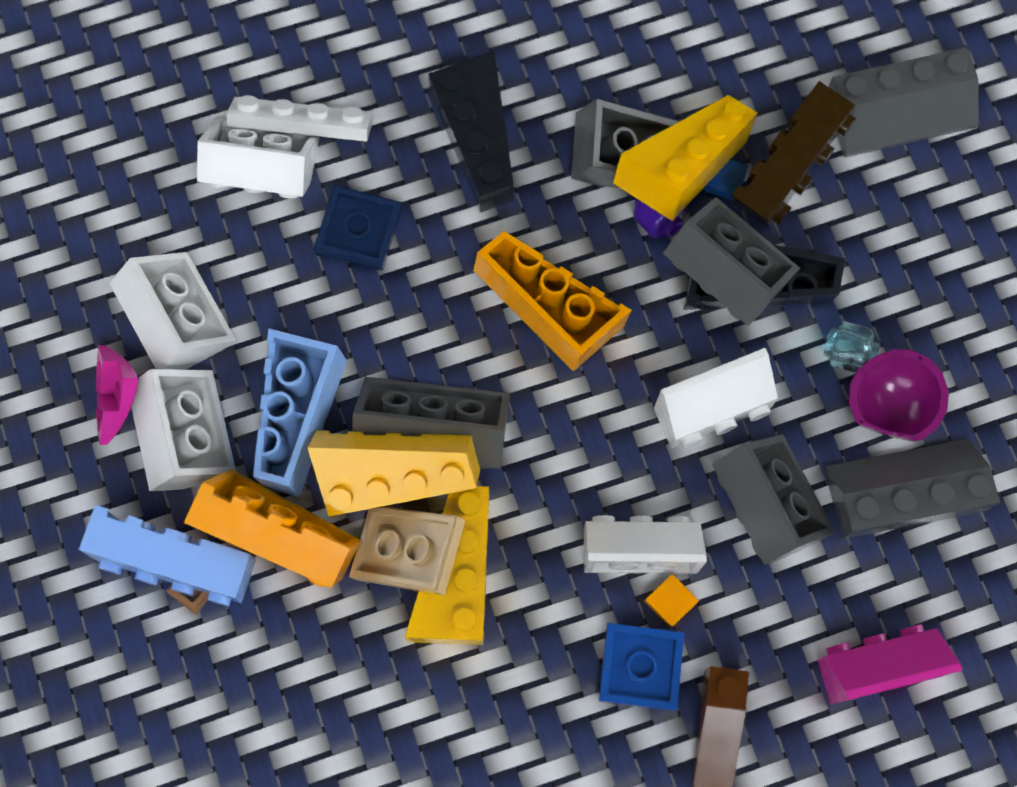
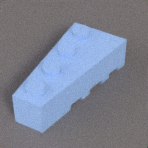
[253,328,347,498]
[79,505,256,607]

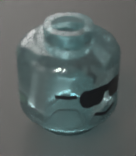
[823,322,881,373]

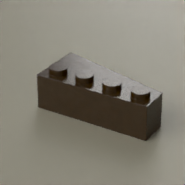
[732,81,856,229]

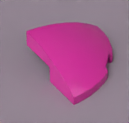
[96,345,138,445]

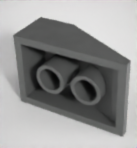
[571,99,679,188]

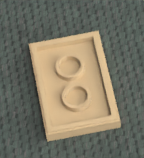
[349,506,465,596]

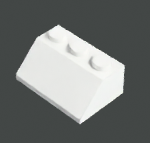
[197,117,320,198]
[109,252,237,370]
[654,348,778,449]
[131,369,236,491]
[584,515,707,574]

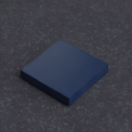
[313,185,403,271]

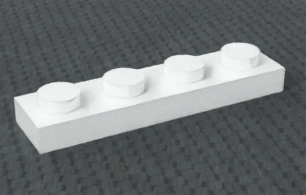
[226,96,373,142]

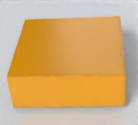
[644,574,699,629]

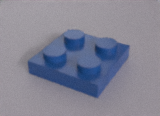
[598,623,684,711]

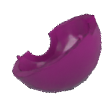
[849,349,949,442]

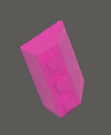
[817,624,963,705]

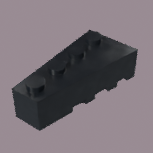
[428,50,514,213]
[683,244,846,310]

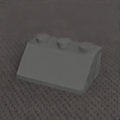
[663,197,800,326]
[712,434,836,565]

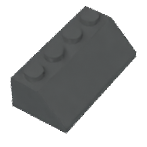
[828,47,979,158]
[352,376,510,469]
[824,439,1001,539]

